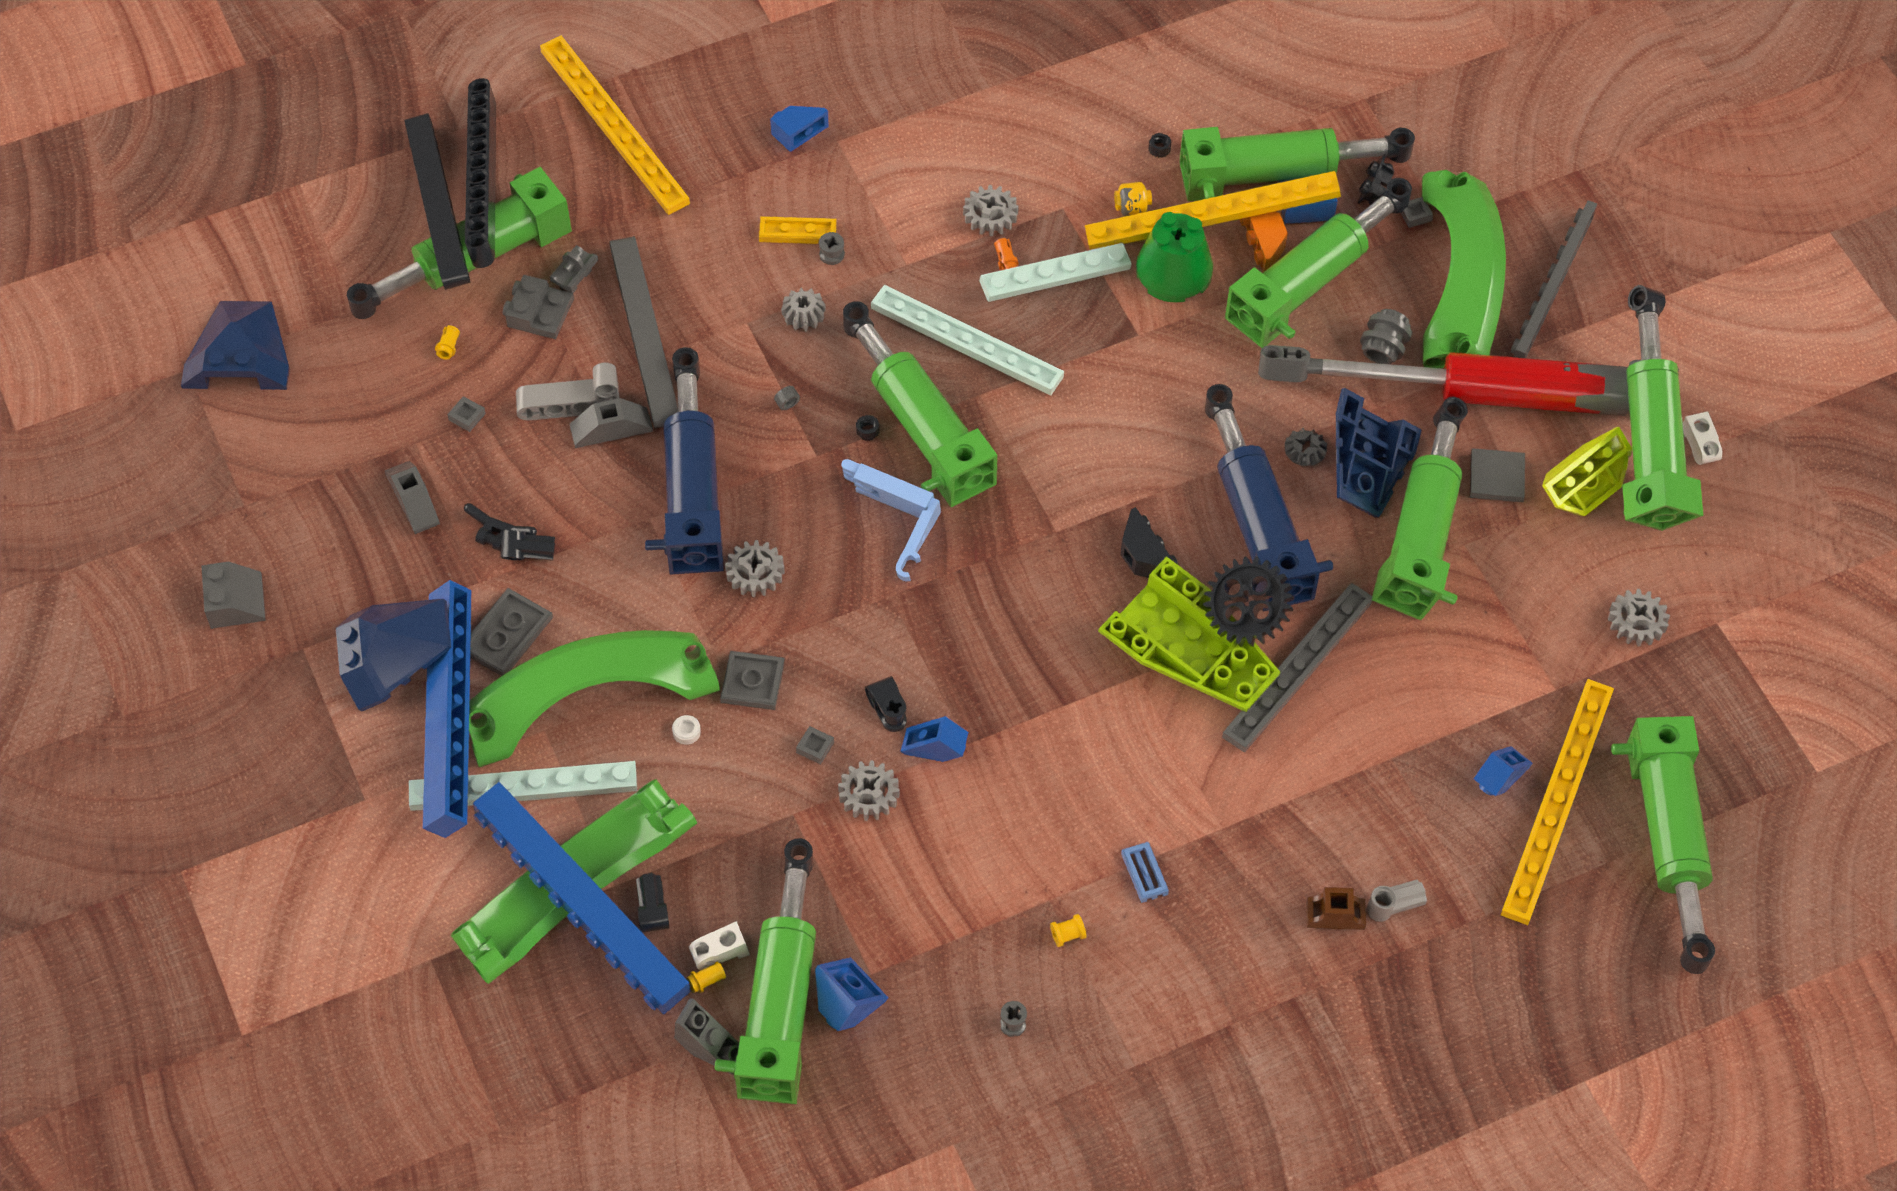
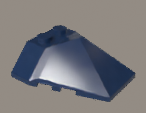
[181,301,290,390]
[1336,388,1422,518]
[336,598,451,712]

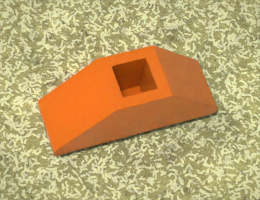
[1239,211,1288,272]

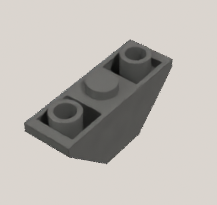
[569,398,653,448]
[385,461,440,534]
[674,998,739,1075]

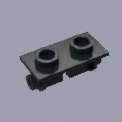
[1357,154,1394,205]

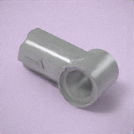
[1367,879,1427,922]

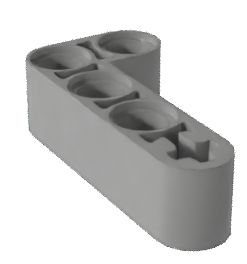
[516,363,619,420]

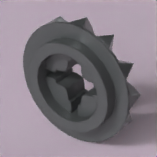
[1284,428,1327,466]

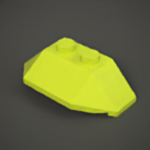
[1542,427,1632,516]

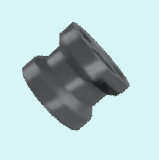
[819,232,845,265]

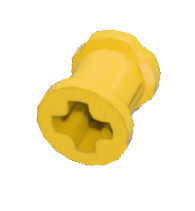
[1050,914,1086,947]

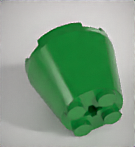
[1136,212,1213,302]

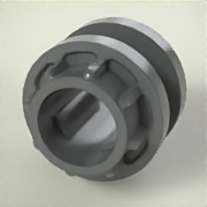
[1360,309,1412,364]

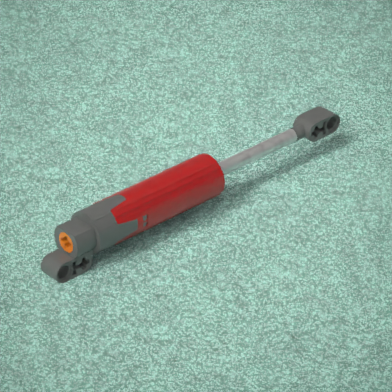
[1258,345,1679,416]

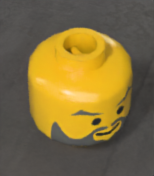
[1114,182,1152,216]

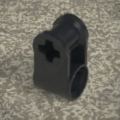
[865,676,907,732]

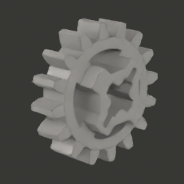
[963,185,1018,236]
[725,540,785,597]
[1608,589,1670,646]
[838,760,900,821]

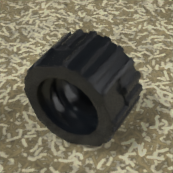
[1148,133,1171,158]
[856,415,880,441]

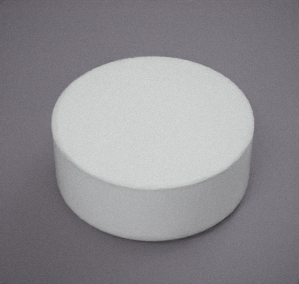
[672,715,701,745]

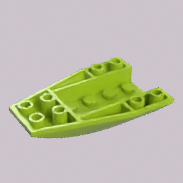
[1098,556,1280,712]

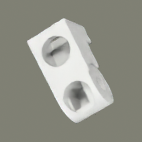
[1683,412,1722,465]
[689,921,750,970]

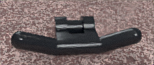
[464,503,537,551]

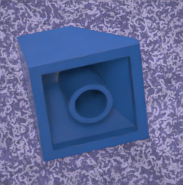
[815,957,889,1031]

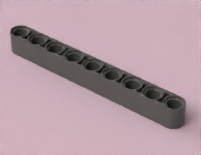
[609,236,678,429]

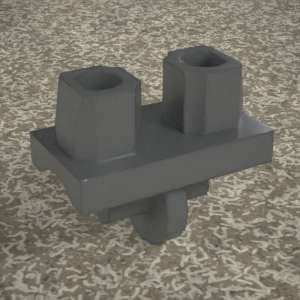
[550,245,598,293]

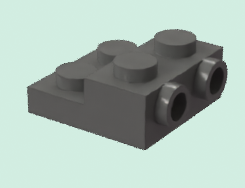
[503,275,574,339]

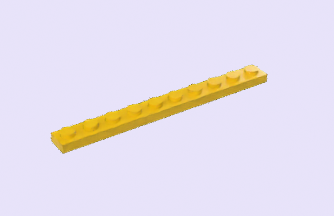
[540,35,690,215]
[1085,171,1341,250]
[1501,679,1614,925]

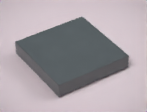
[1470,448,1525,502]
[720,651,785,710]

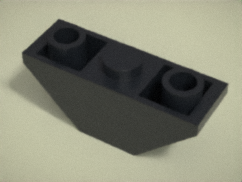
[1120,507,1179,578]

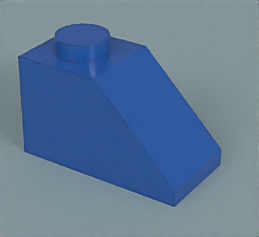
[770,106,829,152]
[901,716,969,762]
[1474,746,1533,796]

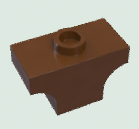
[1306,887,1366,930]

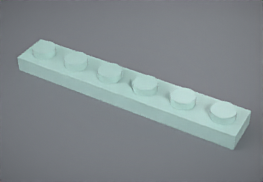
[979,243,1132,302]

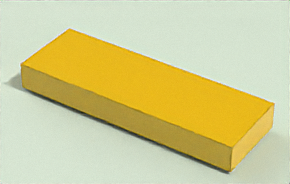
[759,216,837,244]

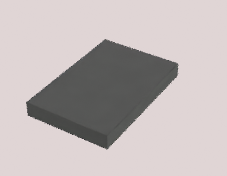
[470,588,553,676]

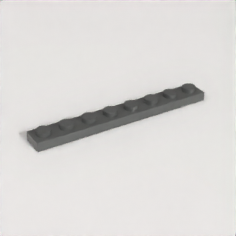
[1510,200,1597,358]
[1222,583,1373,753]

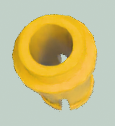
[435,325,460,360]
[686,961,726,993]

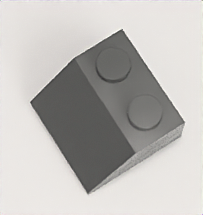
[201,562,266,629]

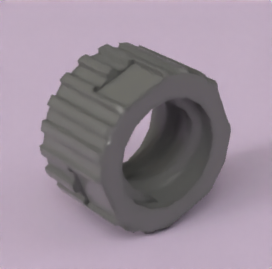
[774,386,800,410]

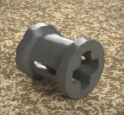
[1000,1001,1027,1037]

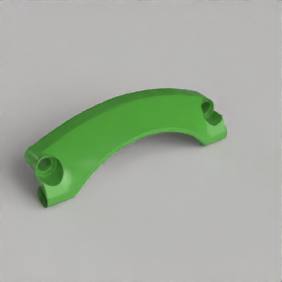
[1422,170,1506,369]
[469,630,720,768]
[450,779,697,984]

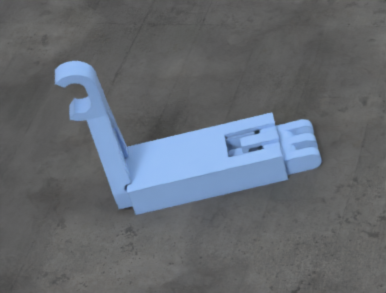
[841,459,941,581]

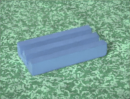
[1121,842,1169,903]

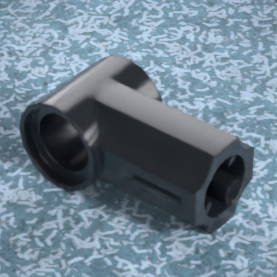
[500,530,555,561]
[636,873,670,933]

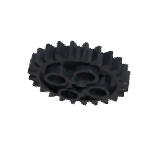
[1203,556,1294,647]

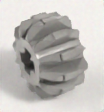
[781,287,826,332]

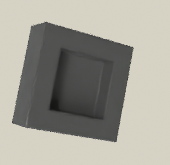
[1401,197,1433,228]
[447,396,486,432]
[796,726,834,765]

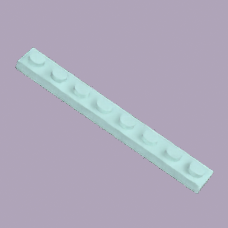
[871,285,1064,396]
[409,761,637,811]

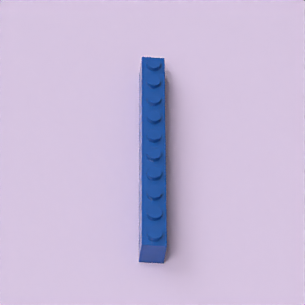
[423,580,471,838]
[473,782,690,1015]

